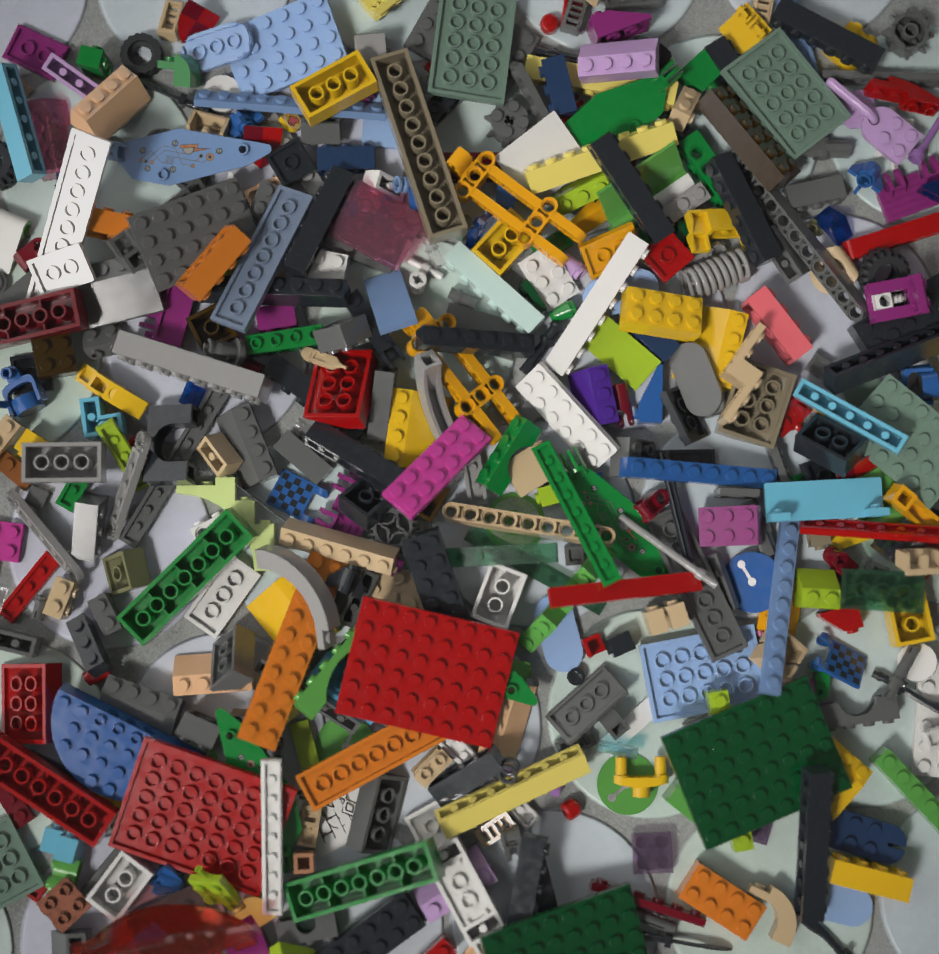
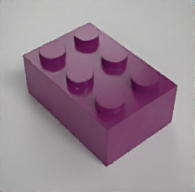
[698,505,763,547]

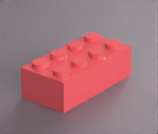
[740,286,813,367]

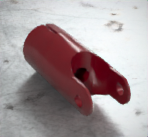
[612,383,635,429]

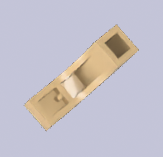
[745,881,797,948]

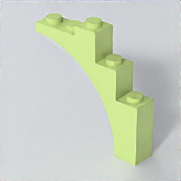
[176,474,276,571]

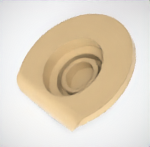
[809,246,859,295]

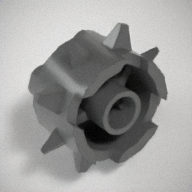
[881,8,934,60]
[484,98,533,149]

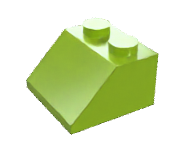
[794,568,841,610]

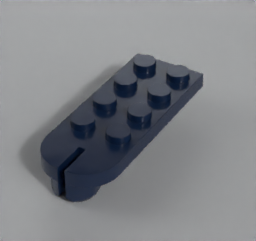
[829,810,907,864]

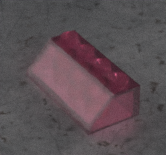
[27,98,71,182]

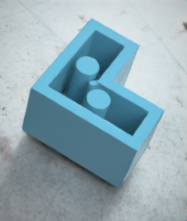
[79,396,128,440]
[39,822,86,864]

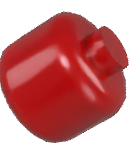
[540,13,559,35]
[560,798,582,821]

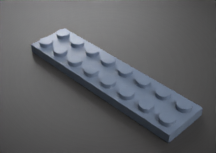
[210,185,315,334]

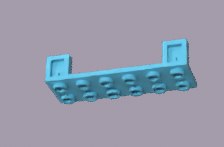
[764,477,890,523]

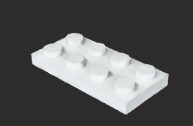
[184,558,262,639]

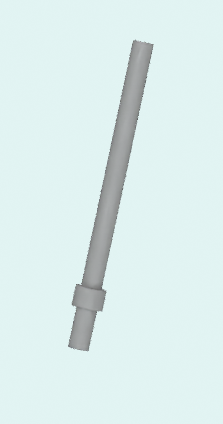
[618,513,719,589]

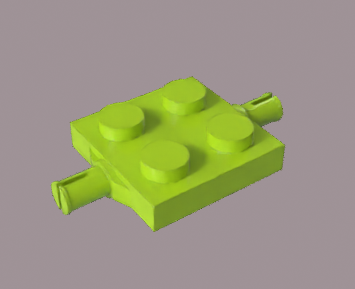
[188,865,242,911]

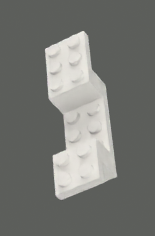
[404,800,506,954]

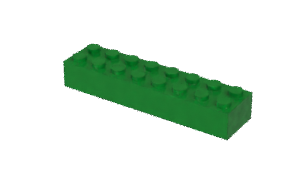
[116,507,259,646]
[283,836,446,923]

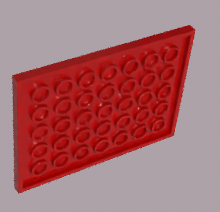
[335,595,520,748]
[108,735,298,897]

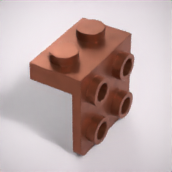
[36,877,92,933]

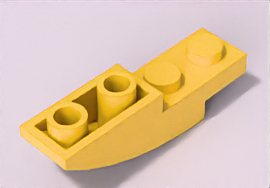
[75,363,150,420]

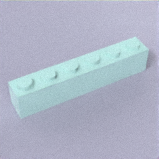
[444,241,545,334]

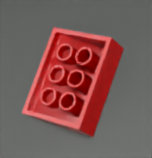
[303,350,379,429]
[1,663,62,744]

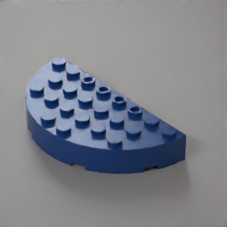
[51,682,207,801]

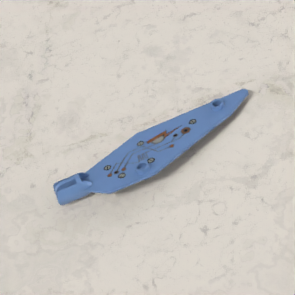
[108,128,272,186]

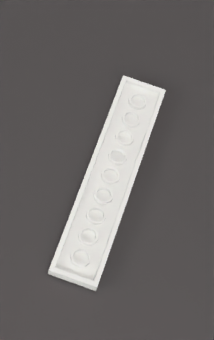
[26,127,112,299]

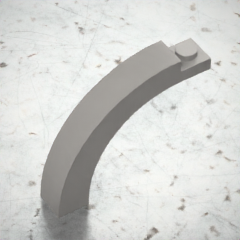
[414,349,475,465]
[255,544,340,650]

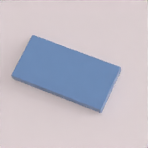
[363,269,418,335]

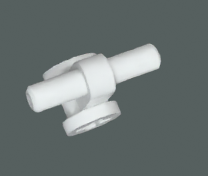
[407,257,444,296]

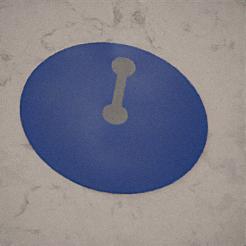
[726,552,774,613]

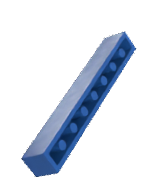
[619,457,777,490]

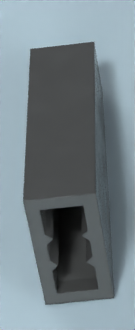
[367,365,398,444]

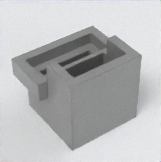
[352,32,391,70]

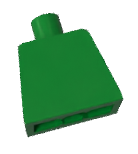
[677,49,721,95]

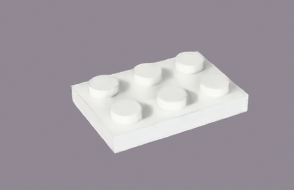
[26,242,97,295]
[517,250,580,312]

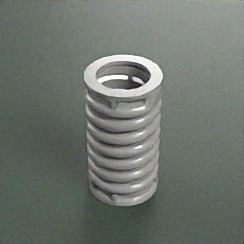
[679,248,751,298]

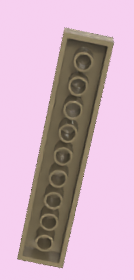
[370,48,468,245]

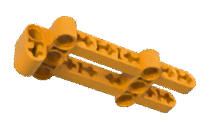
[446,146,587,267]
[402,307,521,446]

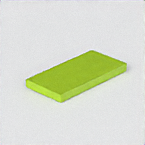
[584,314,661,391]

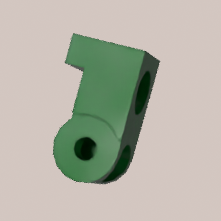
[807,662,830,701]

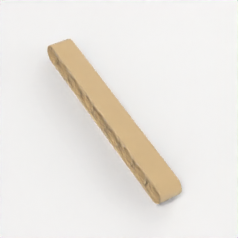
[442,502,615,548]

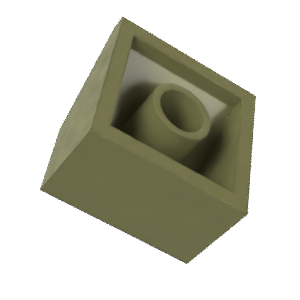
[102,547,151,596]

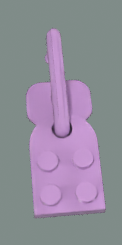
[825,77,924,166]

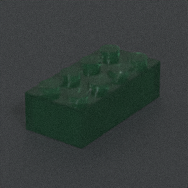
[840,568,925,613]

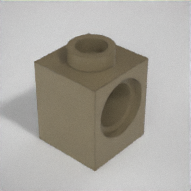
[806,534,832,551]

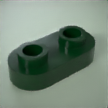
[519,279,547,314]

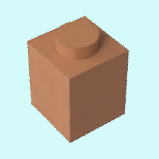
[293,849,316,874]

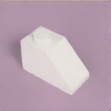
[361,170,405,202]

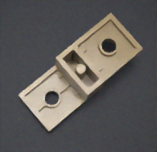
[716,322,766,426]

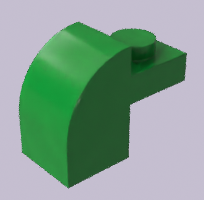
[157,54,200,88]

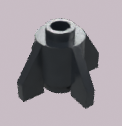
[325,564,364,600]

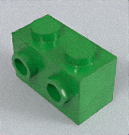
[76,45,114,80]

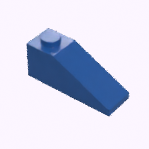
[633,364,663,425]

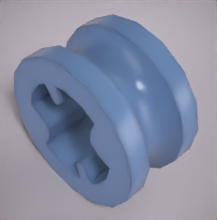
[393,176,409,193]

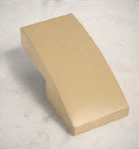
[296,805,322,849]

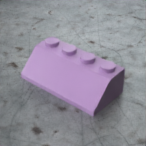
[578,38,659,84]
[412,843,498,924]

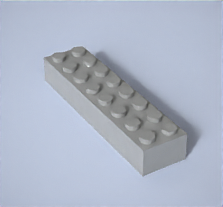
[112,330,274,405]

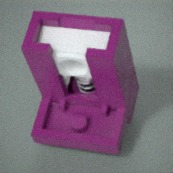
[863,273,931,324]

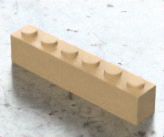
[279,517,400,576]

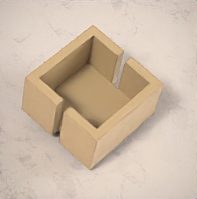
[641,599,691,636]
[749,630,808,682]

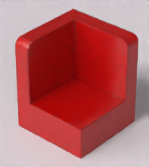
[581,632,606,658]

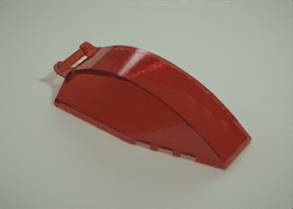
[70,904,259,954]

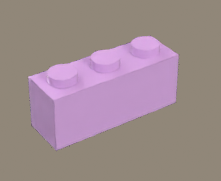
[41,52,99,98]

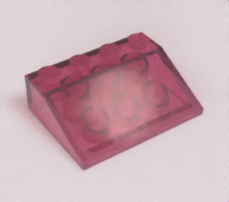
[329,180,423,272]

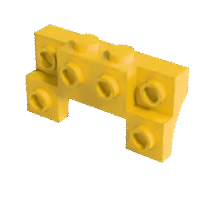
[684,208,747,254]

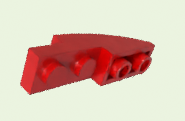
[863,76,939,117]

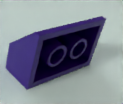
[567,364,619,426]

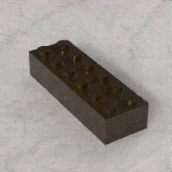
[696,85,801,193]

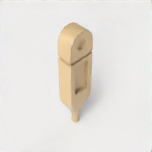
[301,347,348,370]

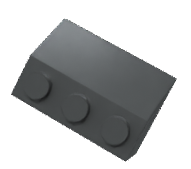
[210,624,256,692]

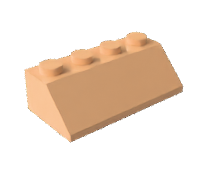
[70,65,151,140]
[172,653,256,696]
[477,684,537,762]

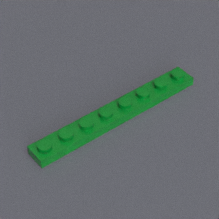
[531,440,622,588]

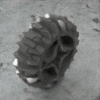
[368,505,420,554]

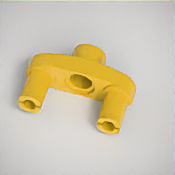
[613,756,669,798]

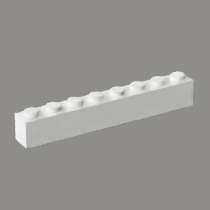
[544,232,650,377]

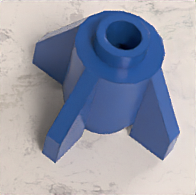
[230,110,265,139]
[847,161,883,195]
[149,864,185,896]

